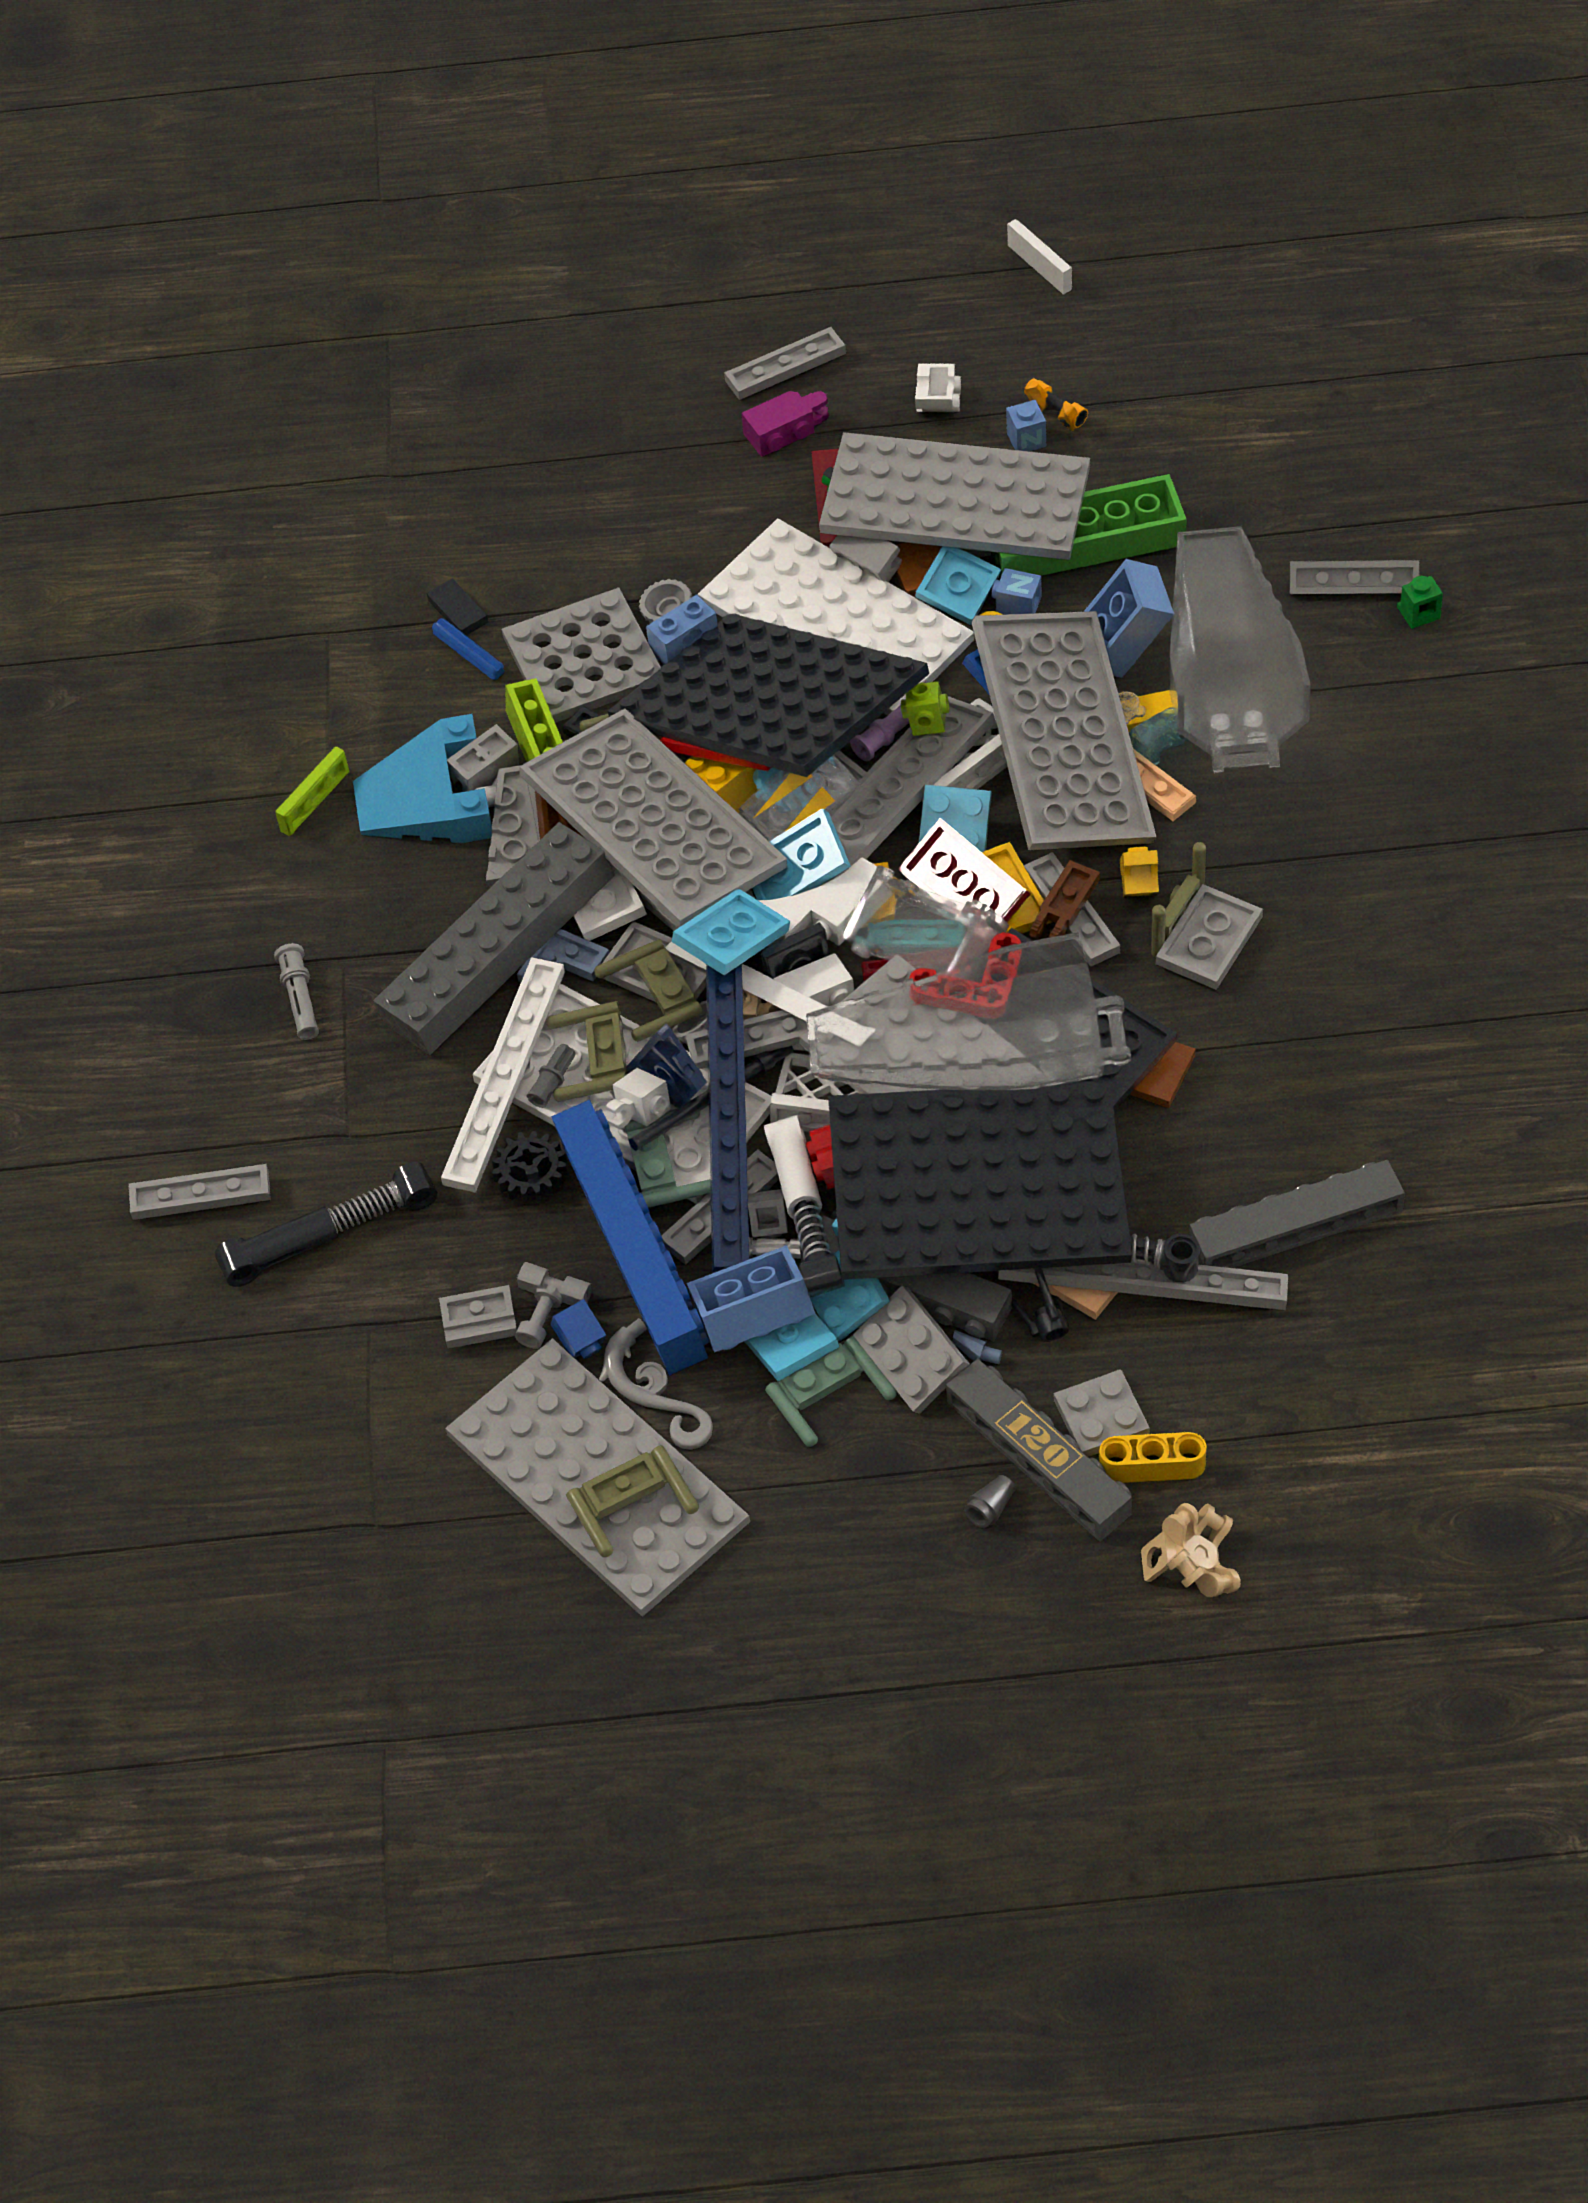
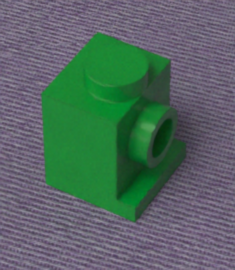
[1397,576,1443,629]

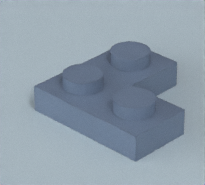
[517,929,610,982]

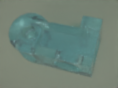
[1130,707,1189,765]

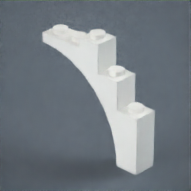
[758,857,890,946]

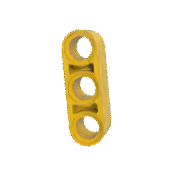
[1099,1432,1207,1483]

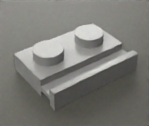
[439,1285,517,1349]

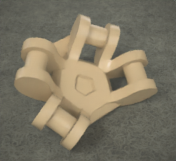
[1141,1503,1241,1597]

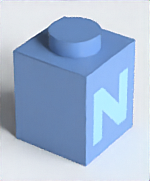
[1006,400,1046,452]
[992,568,1042,615]

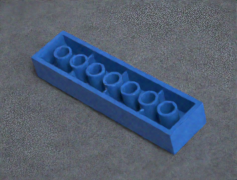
[551,1099,710,1376]

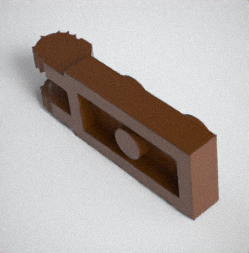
[1029,860,1100,947]

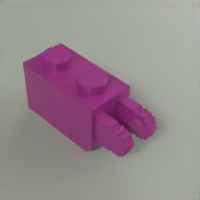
[741,391,829,457]

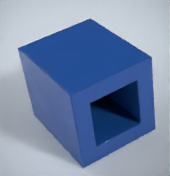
[551,1299,606,1359]

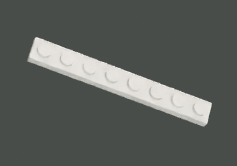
[441,957,565,1193]

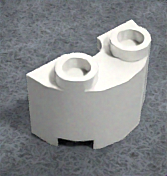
[915,364,961,412]

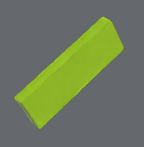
[275,746,349,836]

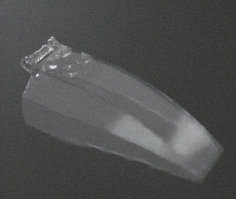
[1170,526,1310,773]
[806,932,1131,1090]

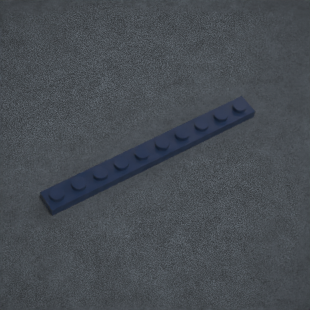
[706,964,749,1273]

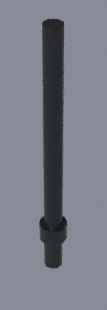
[629,1045,793,1151]

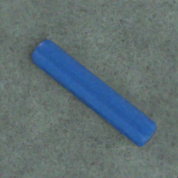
[432,618,505,680]

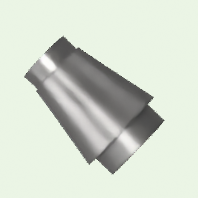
[964,1475,1016,1528]

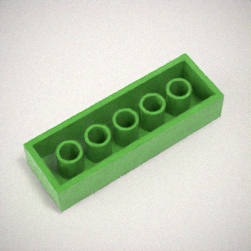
[991,474,1187,578]

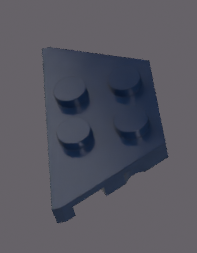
[626,1024,707,1108]

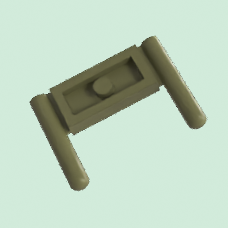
[1151,842,1206,957]
[594,939,703,1042]
[546,1001,627,1102]
[566,1445,699,1557]

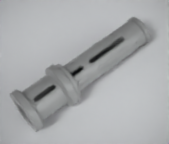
[274,943,319,1040]

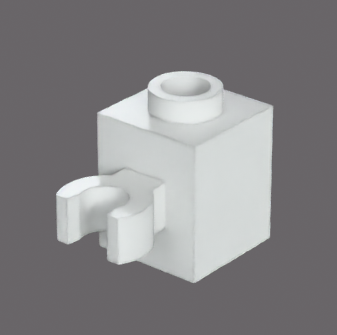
[606,1068,671,1129]

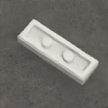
[1007,219,1072,294]

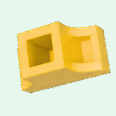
[1120,847,1159,897]

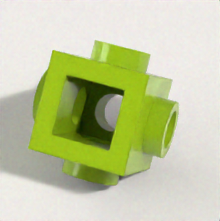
[901,681,950,736]

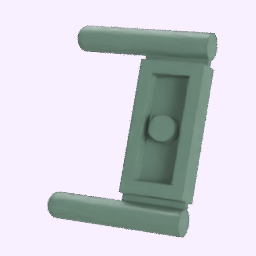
[625,1109,711,1208]
[765,1336,897,1447]

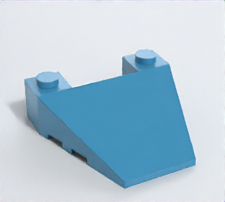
[353,714,492,843]

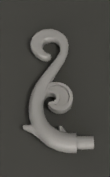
[599,1318,713,1450]

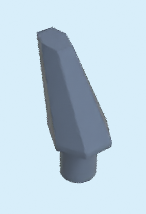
[952,1330,1002,1365]

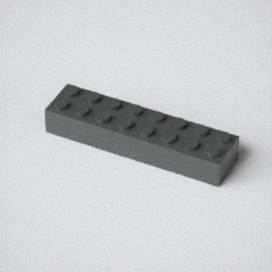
[373,822,615,1055]

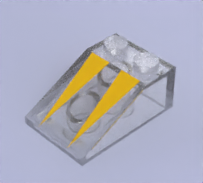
[738,755,861,841]

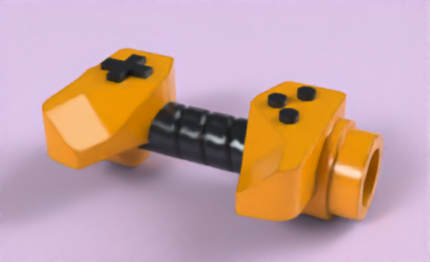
[1024,378,1088,431]

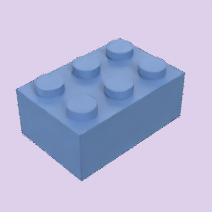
[1084,559,1174,678]
[687,1245,815,1353]

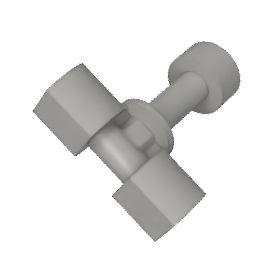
[515,1262,592,1349]

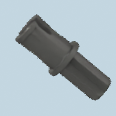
[527,1044,576,1108]

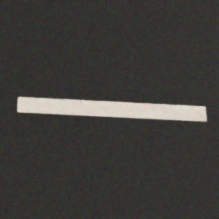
[665,941,875,1048]

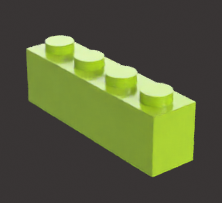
[505,678,563,762]

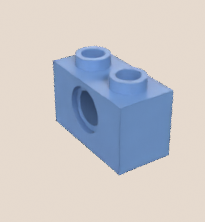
[646,595,718,665]

